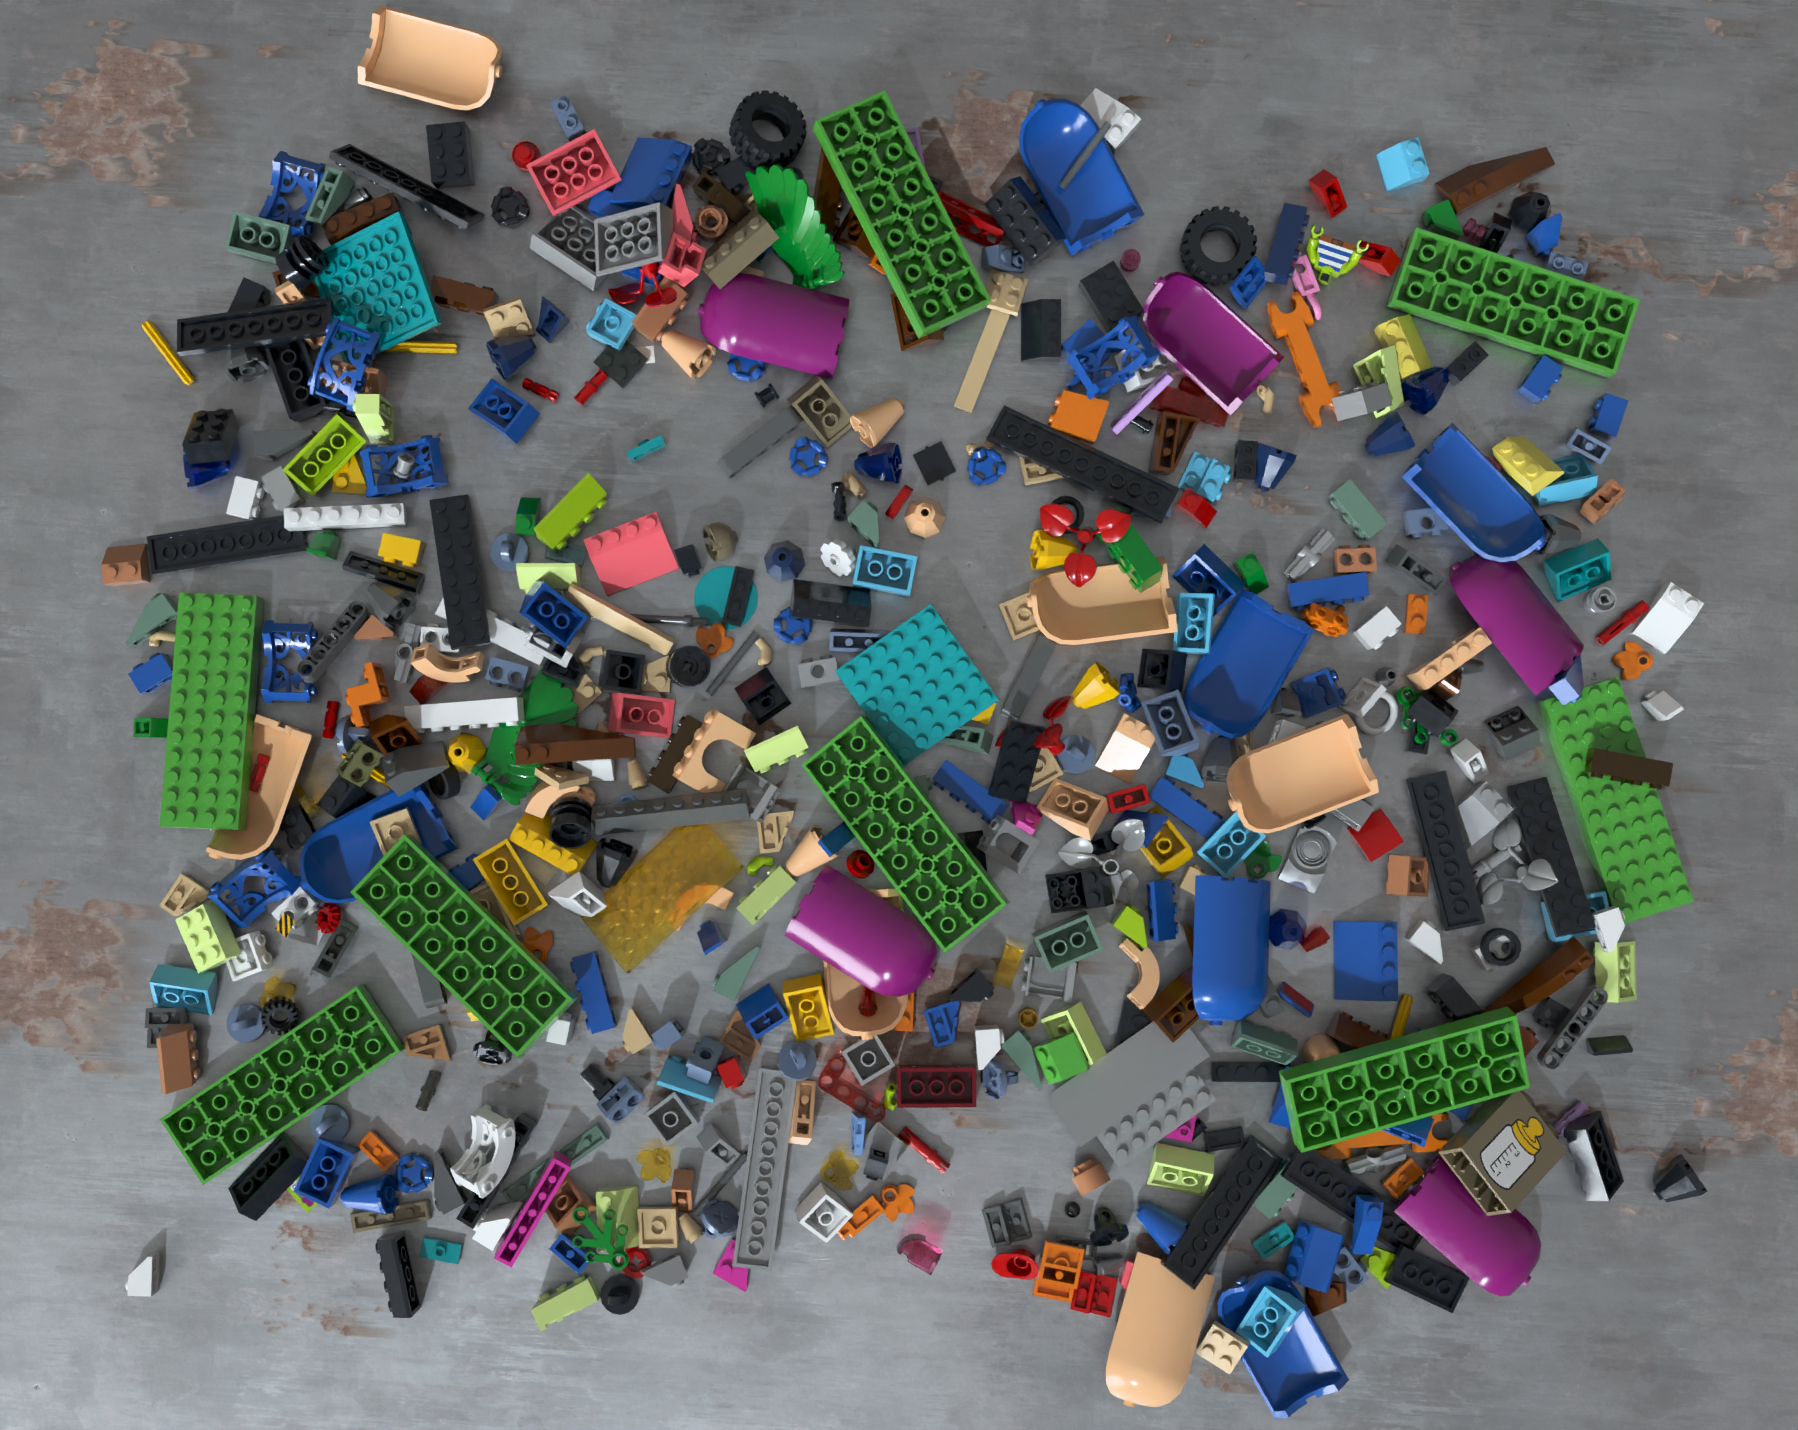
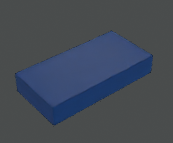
[470,784,502,821]

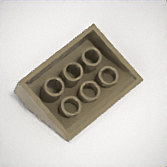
[701,210,779,289]

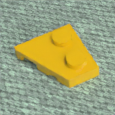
[332,455,368,495]

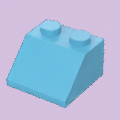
[1376,137,1430,192]

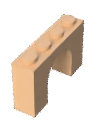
[1405,627,1492,691]
[673,708,756,793]

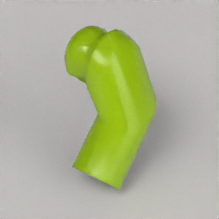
[747,856,774,876]
[884,1083,897,1111]

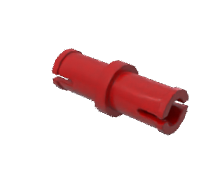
[573,369,609,406]

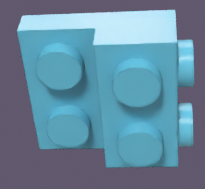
[586,298,636,351]
[1177,452,1232,504]

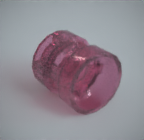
[1462,217,1488,244]
[1120,249,1141,273]

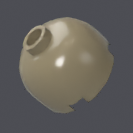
[703,522,738,562]

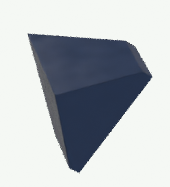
[536,296,570,343]

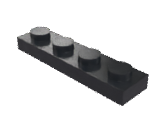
[342,551,424,593]
[1211,1061,1291,1082]

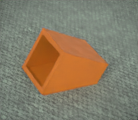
[1048,390,1109,445]

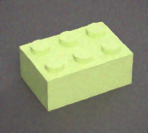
[175,902,242,973]

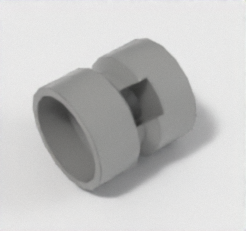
[1583,587,1617,614]

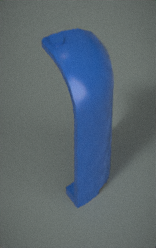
[1019,99,1145,255]
[1402,422,1547,562]
[1184,589,1315,738]
[299,783,457,903]
[1192,875,1271,1025]
[1217,1270,1349,1419]

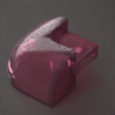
[897,1233,943,1275]

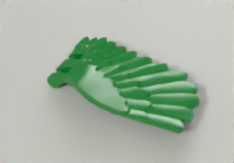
[745,164,845,289]
[471,665,579,805]

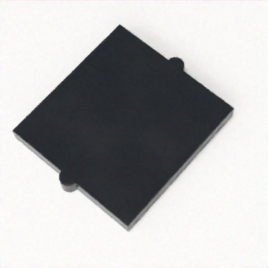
[913,441,956,485]

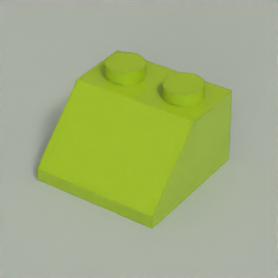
[1109,904,1147,948]

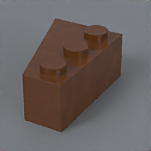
[430,275,499,317]
[1149,411,1201,475]

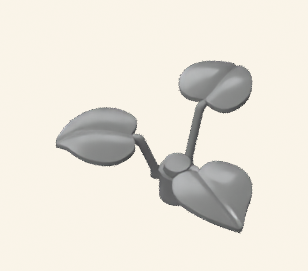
[1477,818,1559,905]
[1058,819,1145,905]

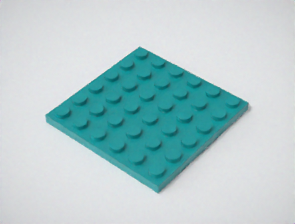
[315,211,442,364]
[835,603,999,765]

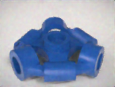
[727,353,766,382]
[789,437,828,476]
[967,446,1006,486]
[773,607,812,645]
[1118,673,1141,712]
[395,1152,434,1193]

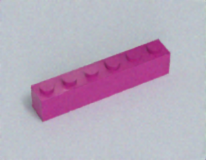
[494,1150,572,1268]

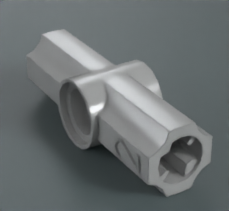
[1283,529,1335,583]
[390,622,421,683]
[1344,1144,1406,1176]

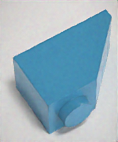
[1164,754,1204,788]

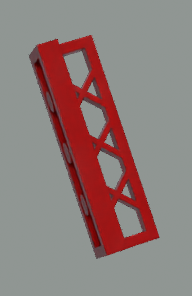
[938,191,1005,247]

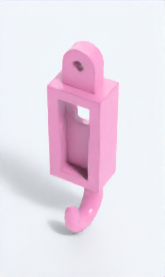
[1292,247,1322,320]

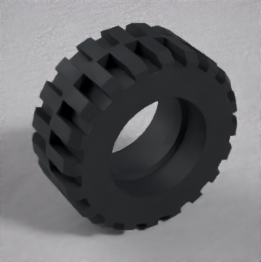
[729,90,807,170]
[1180,206,1257,286]

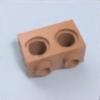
[1580,478,1626,525]
[1333,545,1377,574]

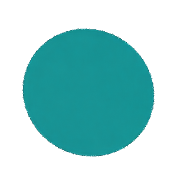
[694,566,758,630]

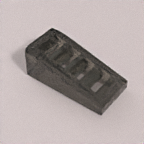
[1055,1236,1097,1261]

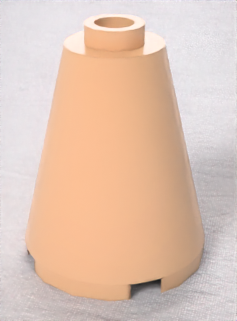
[661,330,716,379]
[850,398,905,448]
[785,825,839,877]
[1302,1034,1342,1063]

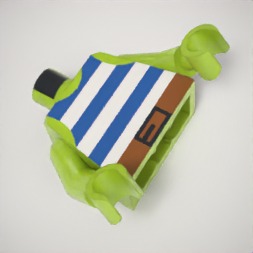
[1306,224,1369,285]

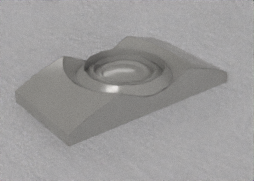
[1277,814,1344,894]

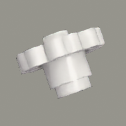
[821,539,856,577]

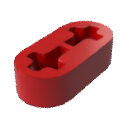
[885,484,914,520]

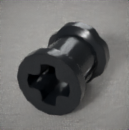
[754,383,780,408]

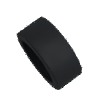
[1051,496,1084,534]
[428,761,461,800]
[1480,928,1521,966]

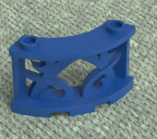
[259,151,325,238]
[1067,316,1161,400]
[308,317,381,412]
[360,435,449,498]
[261,620,318,703]
[207,849,301,928]

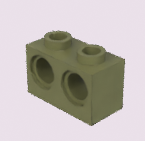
[336,738,383,787]

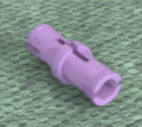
[1553,1101,1589,1137]

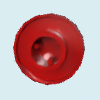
[512,141,541,171]
[846,850,875,879]

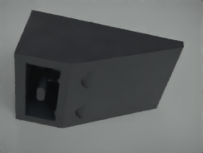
[1045,866,1114,913]

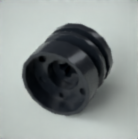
[275,235,330,289]
[665,646,711,687]
[549,797,592,849]

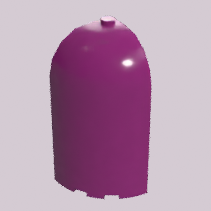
[1143,272,1285,415]
[697,273,850,379]
[1448,554,1584,695]
[784,864,937,997]
[1394,1154,1541,1296]

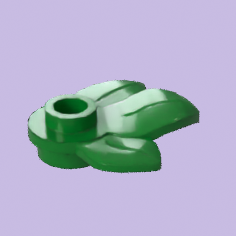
[1243,841,1282,879]

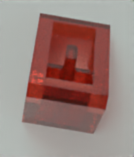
[409,675,450,705]

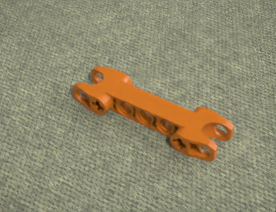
[1266,291,1341,429]
[1314,1112,1449,1159]

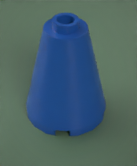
[340,1174,399,1214]
[1135,1201,1189,1255]

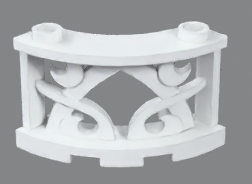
[450,1104,515,1199]

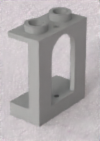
[524,623,585,668]
[722,764,783,823]
[977,814,1040,874]
[1021,955,1077,1002]

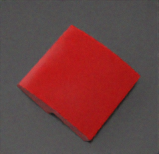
[1347,808,1404,862]
[1070,1270,1118,1318]

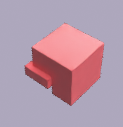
[657,232,707,287]

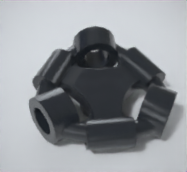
[692,138,731,176]
[491,187,530,226]
[831,482,847,522]

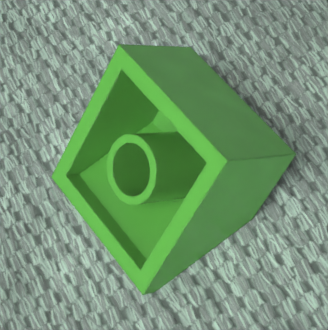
[1033,1032,1090,1084]

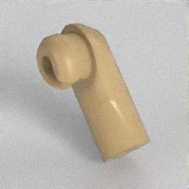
[578,645,603,668]

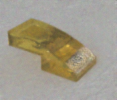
[991,944,1024,990]

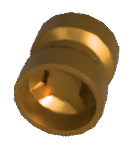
[1018,1007,1038,1029]

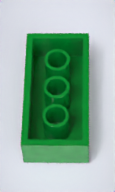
[1096,506,1163,593]

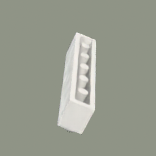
[283,503,407,531]
[435,598,553,666]
[404,697,525,733]

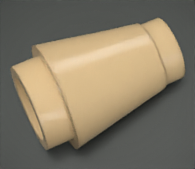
[839,471,868,499]
[627,760,648,790]
[678,1213,704,1244]

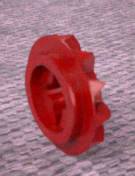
[315,903,341,934]
[620,1247,652,1278]

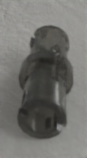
[415,1070,442,1111]

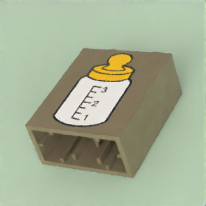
[1438,1090,1567,1216]

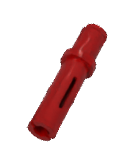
[1595,600,1649,646]
[898,1126,951,1174]

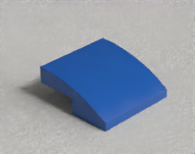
[1230,256,1268,309]

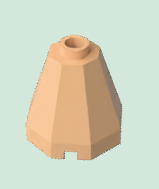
[904,496,946,539]

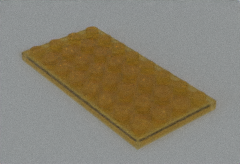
[580,823,744,974]

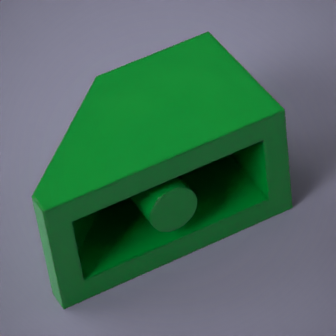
[1422,199,1464,240]
[515,497,541,537]
[306,530,341,560]
[1233,552,1269,594]
[133,718,168,738]

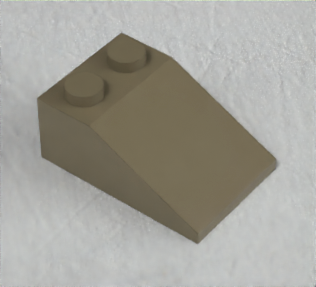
[787,375,852,447]

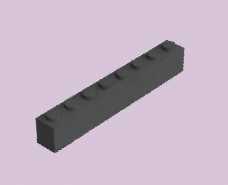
[591,789,751,835]

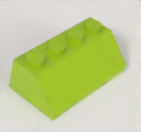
[282,412,366,497]
[534,473,608,554]

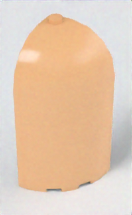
[358,5,503,110]
[1026,557,1177,645]
[1226,713,1379,833]
[206,714,312,860]
[823,888,908,1040]
[1106,1252,1215,1407]

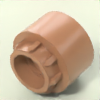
[695,205,729,243]
[1072,1157,1111,1196]

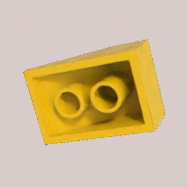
[1140,805,1194,879]
[783,973,835,1042]

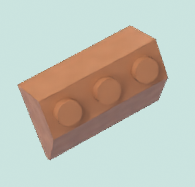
[632,277,689,344]
[322,360,389,397]
[156,1023,201,1094]

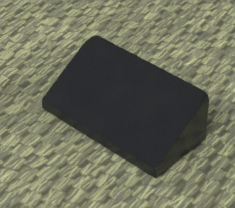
[1586,1035,1633,1056]

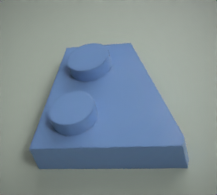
[851,1112,866,1155]

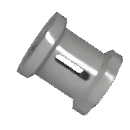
[393,452,415,478]

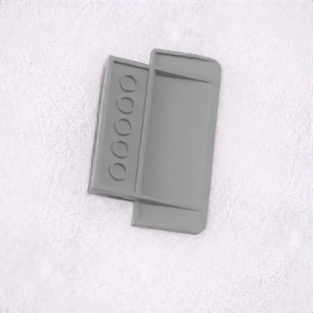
[1050,1022,1216,1169]

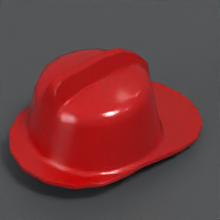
[991,1248,1039,1280]

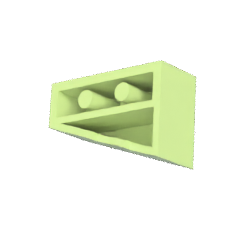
[1353,345,1404,418]
[353,394,394,443]
[736,865,797,925]
[531,1274,600,1332]

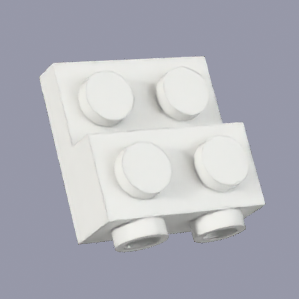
[226,931,273,982]

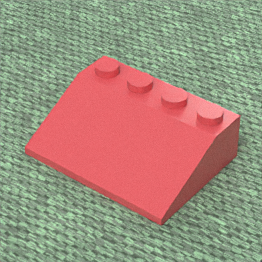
[526,129,622,217]
[583,512,680,596]

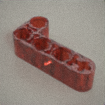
[1149,386,1229,428]
[818,1054,886,1122]

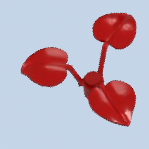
[608,262,677,308]
[1040,504,1132,587]
[995,695,1071,755]

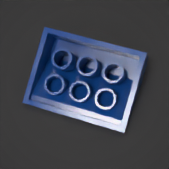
[609,137,692,210]
[1333,921,1398,1001]

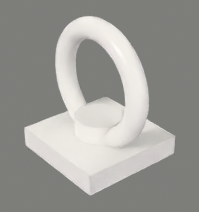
[1338,677,1398,735]

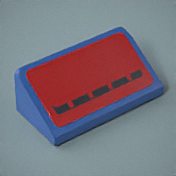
[1276,982,1314,1018]

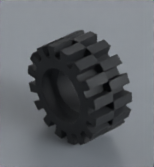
[261,997,298,1035]

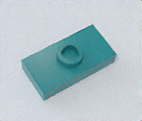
[626,435,666,462]
[1252,1220,1295,1260]
[419,1236,463,1264]

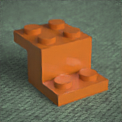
[345,662,392,728]
[1032,1240,1085,1303]

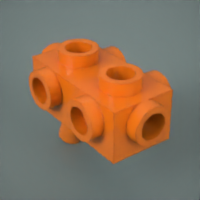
[1301,603,1349,637]

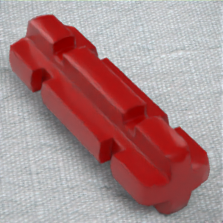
[522,378,559,402]
[322,701,339,739]
[249,754,270,792]

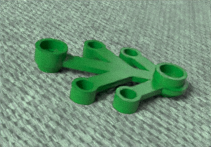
[1396,686,1458,746]
[572,1205,629,1270]

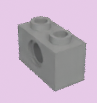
[797,655,840,688]

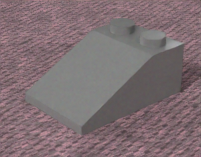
[1455,781,1514,849]

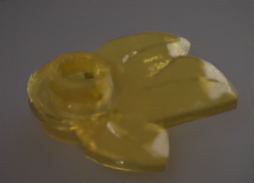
[259,976,296,1013]
[636,1148,672,1183]
[820,1151,859,1190]

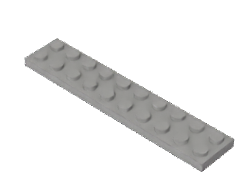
[732,1067,797,1271]

